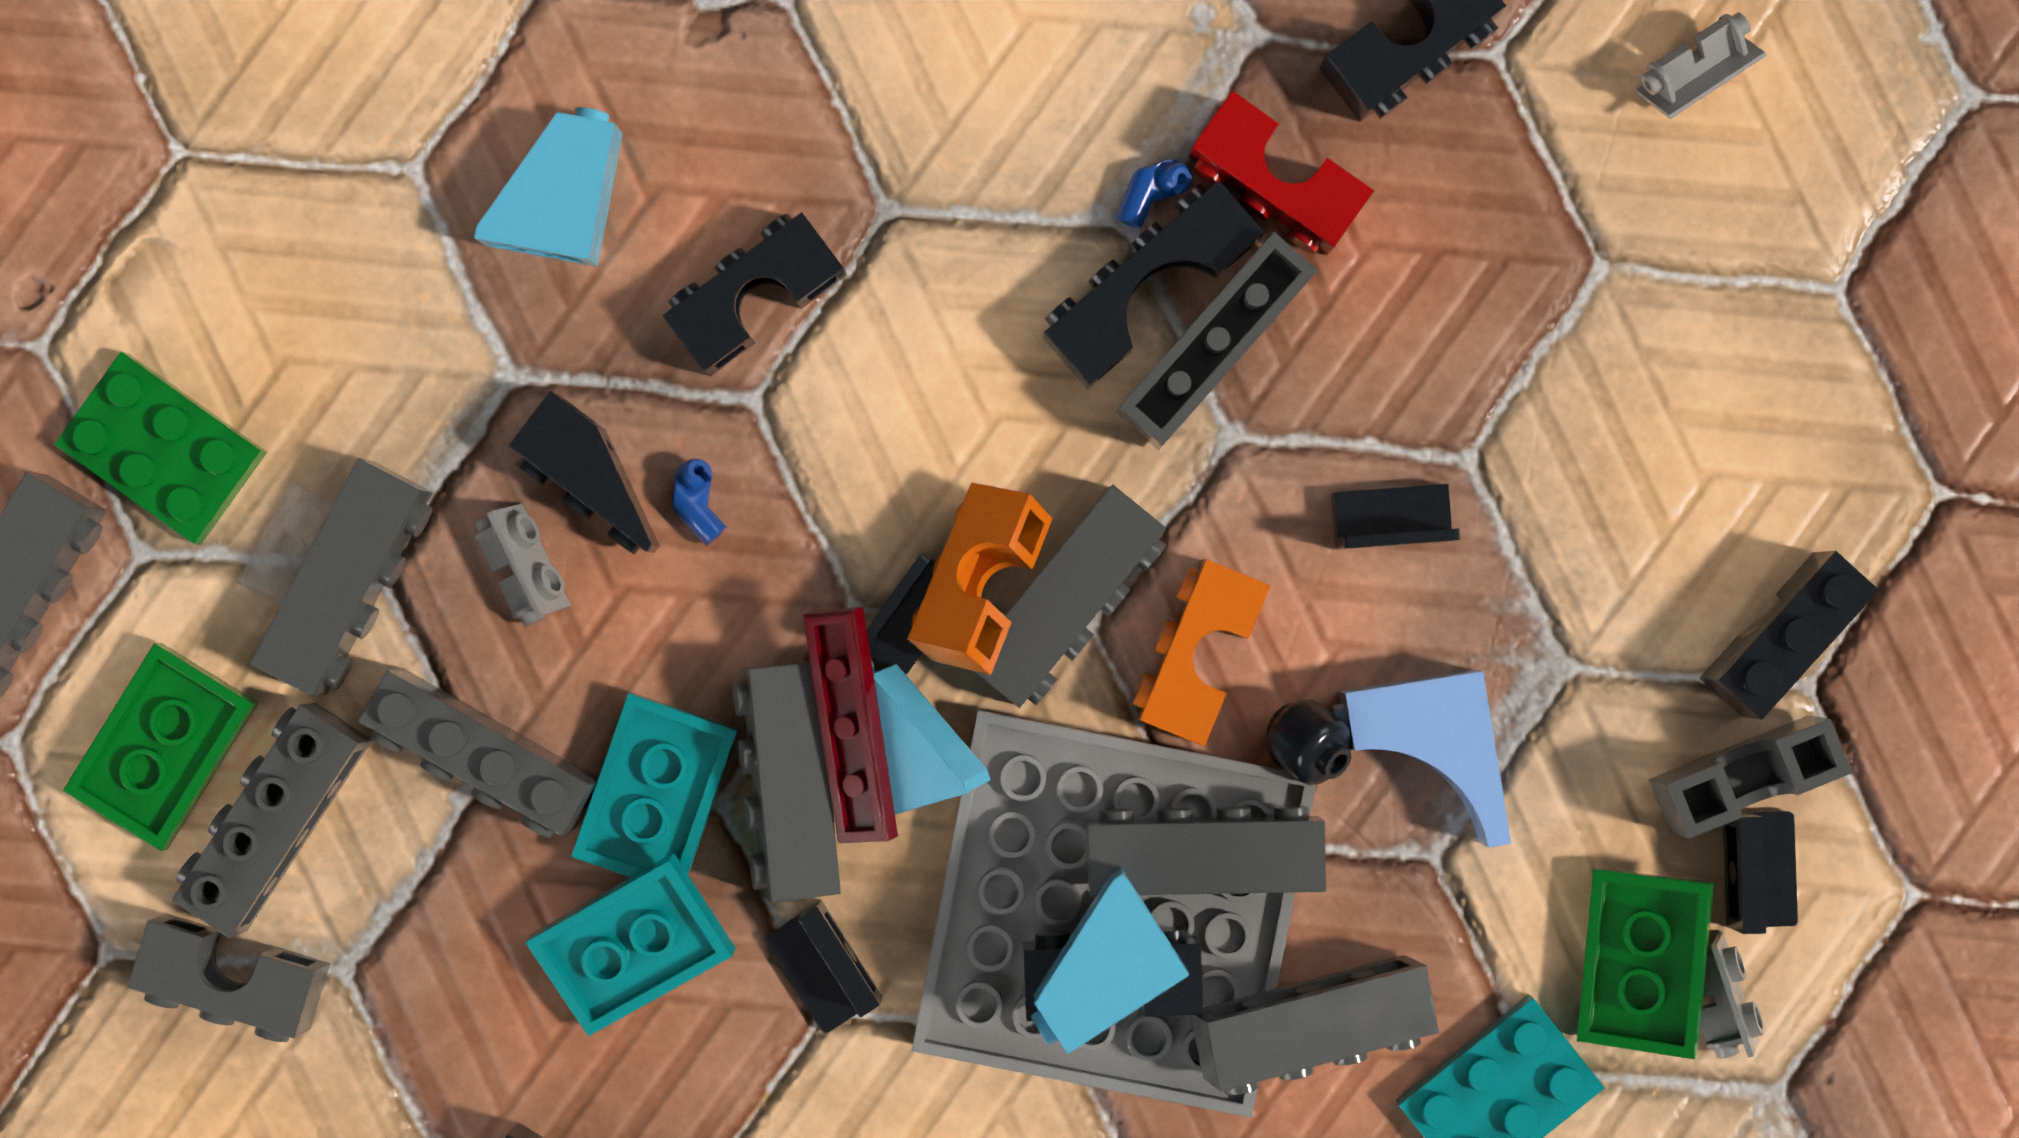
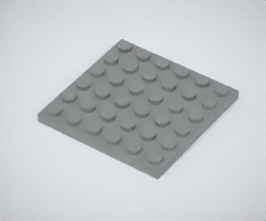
[911,710,1316,1118]

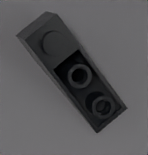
[508,391,660,555]

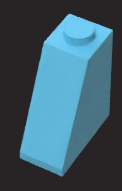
[474,107,623,267]
[872,662,991,814]
[1031,867,1189,1054]

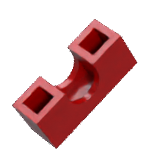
[1188,90,1374,255]

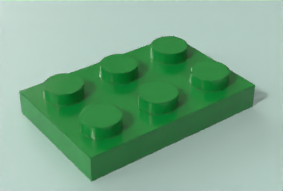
[54,351,267,545]
[63,643,259,851]
[1577,867,1714,1060]

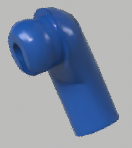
[1115,159,1193,229]
[671,458,727,546]

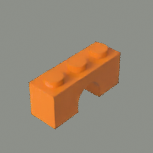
[907,482,1053,675]
[1132,559,1271,747]

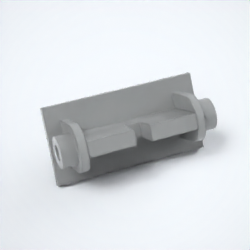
[1636,12,1766,119]
[474,503,571,627]
[1701,931,1765,1058]

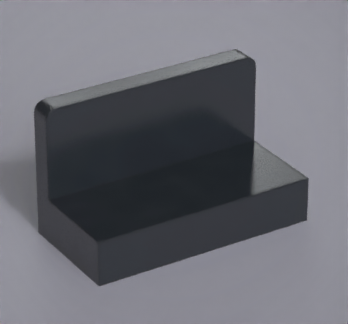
[1331,484,1460,550]
[867,552,935,676]
[1723,811,1798,934]
[765,900,883,1033]

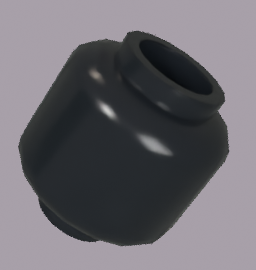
[1267,699,1352,785]

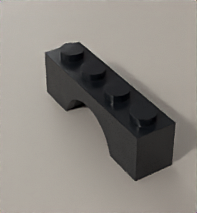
[1043,181,1265,390]

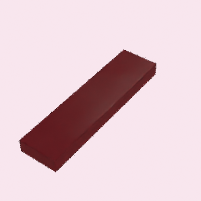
[803,607,898,843]

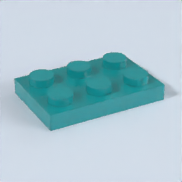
[571,692,739,877]
[525,853,736,1037]
[1395,994,1605,1138]

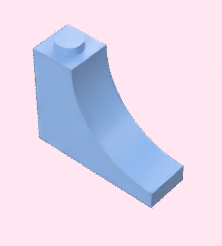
[1331,670,1511,847]

